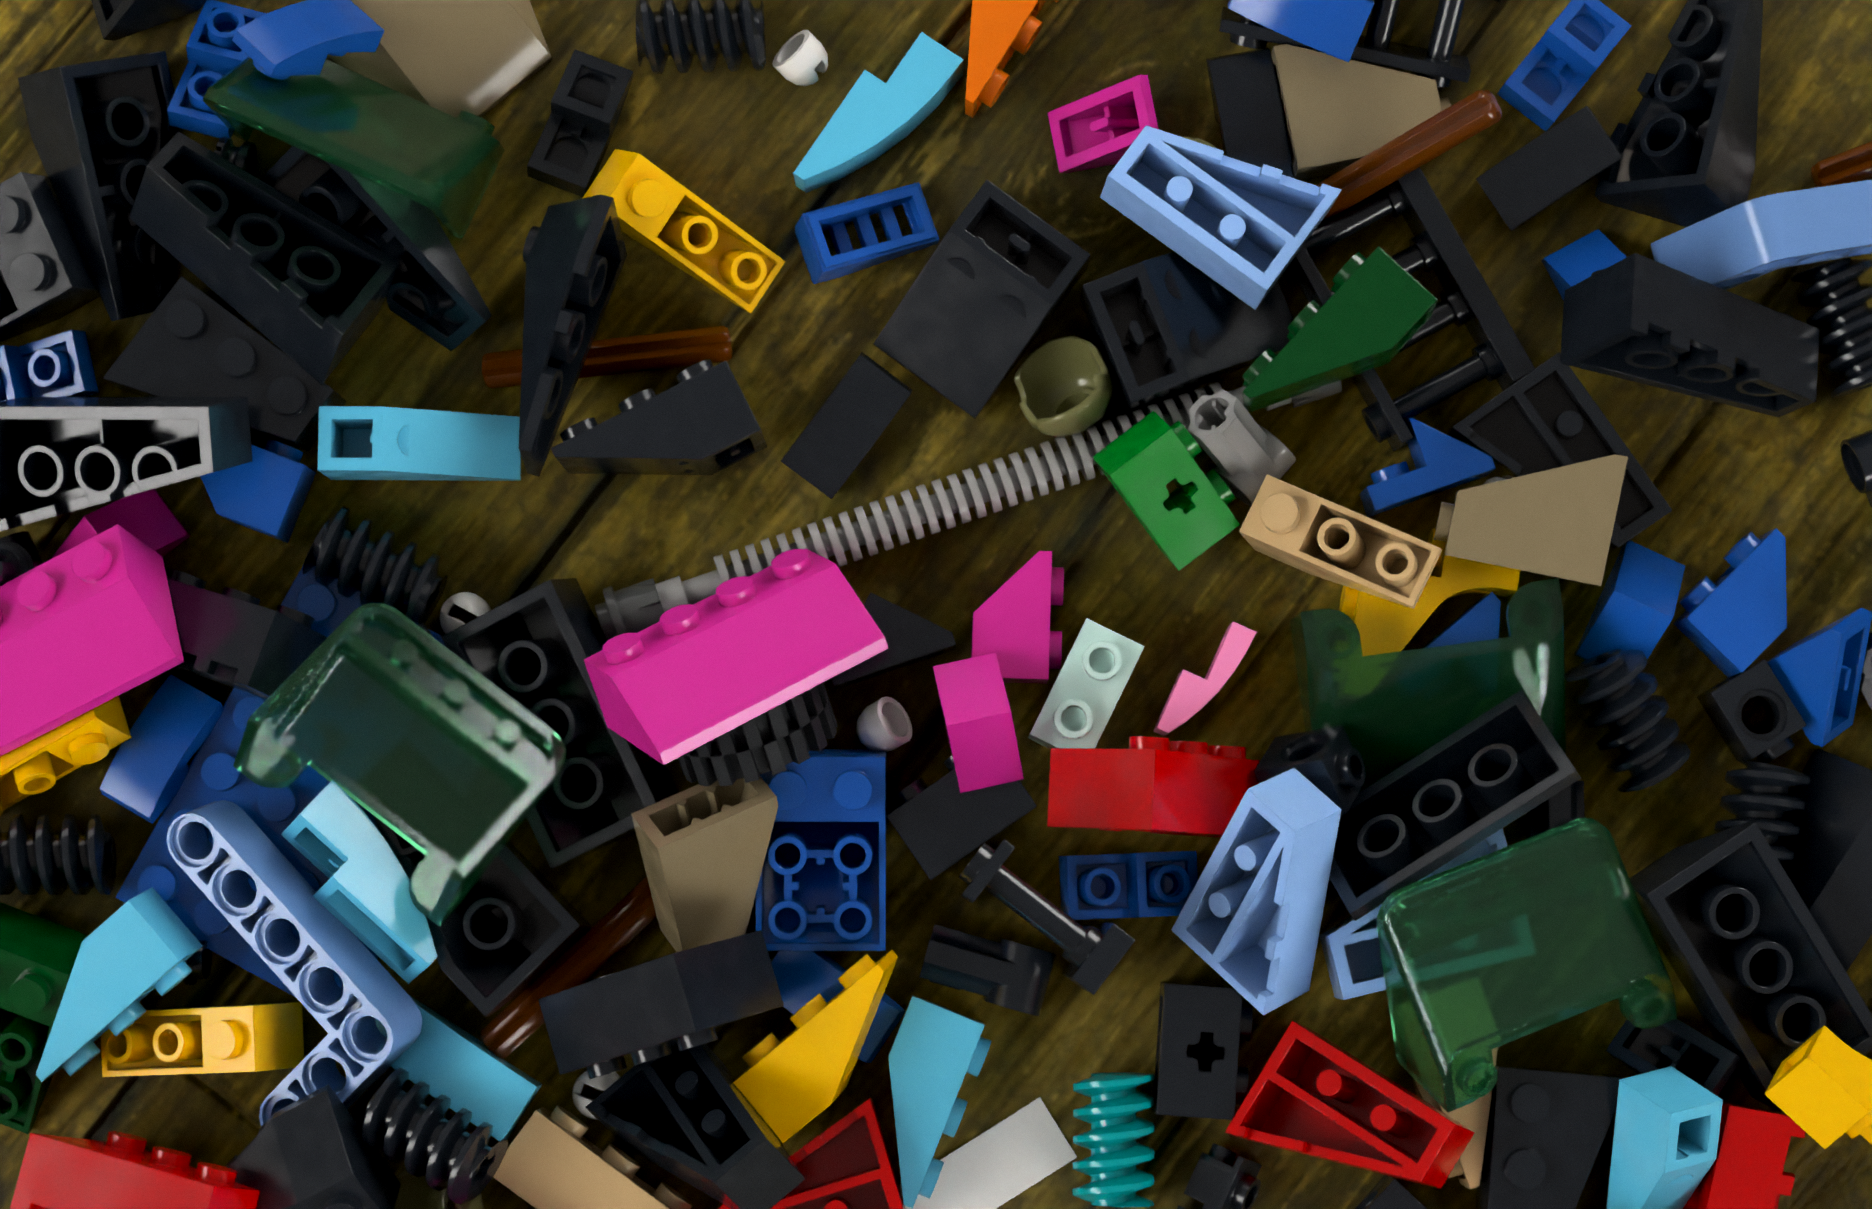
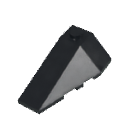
[260,96,492,352]
[519,195,627,477]

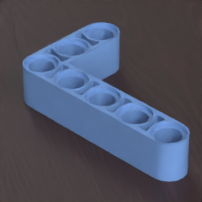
[1650,180,1872,290]
[166,800,422,1126]

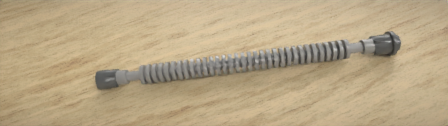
[595,380,1342,641]

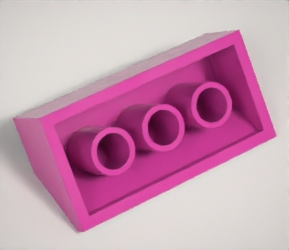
[0,524,184,756]
[584,548,889,765]

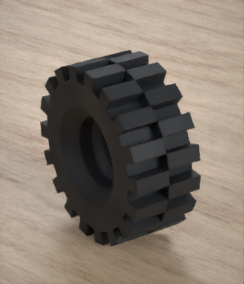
[678,682,838,786]

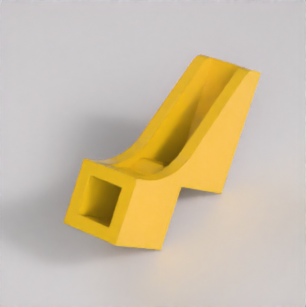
[1328,528,1521,697]
[1764,1025,1872,1149]

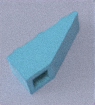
[317,406,521,481]
[35,887,203,1082]
[888,995,992,1209]
[1606,1066,1723,1209]

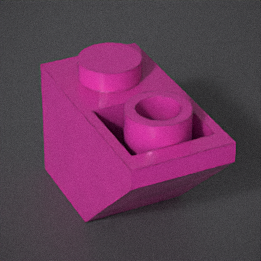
[971,551,1064,684]

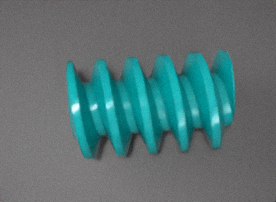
[1072,1072,1155,1207]

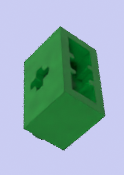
[1092,411,1240,571]

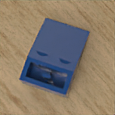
[756,749,887,951]

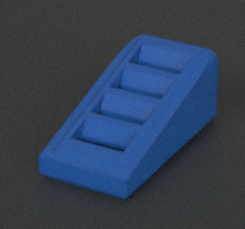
[795,182,940,284]

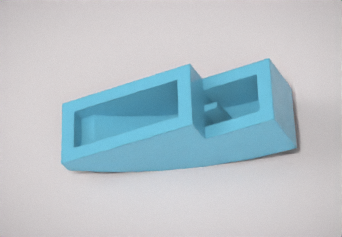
[793,32,964,193]
[281,779,438,984]
[375,994,543,1141]

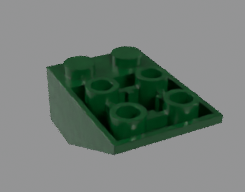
[1242,246,1438,412]
[0,902,88,1134]

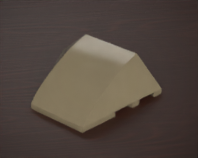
[327,0,553,138]

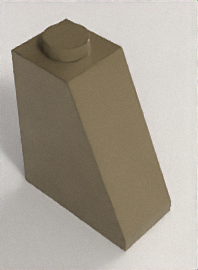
[1271,44,1451,181]
[1434,454,1628,586]
[631,777,779,952]

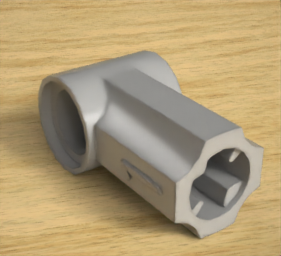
[1187,389,1296,507]

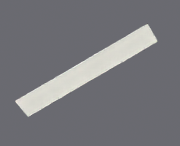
[899,1097,1077,1209]

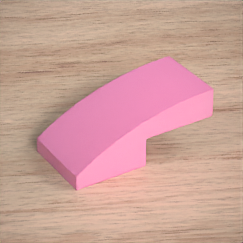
[1153,621,1256,736]

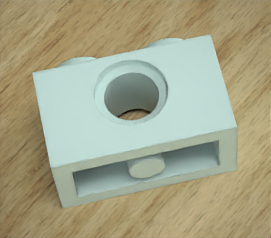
[1028,618,1145,749]

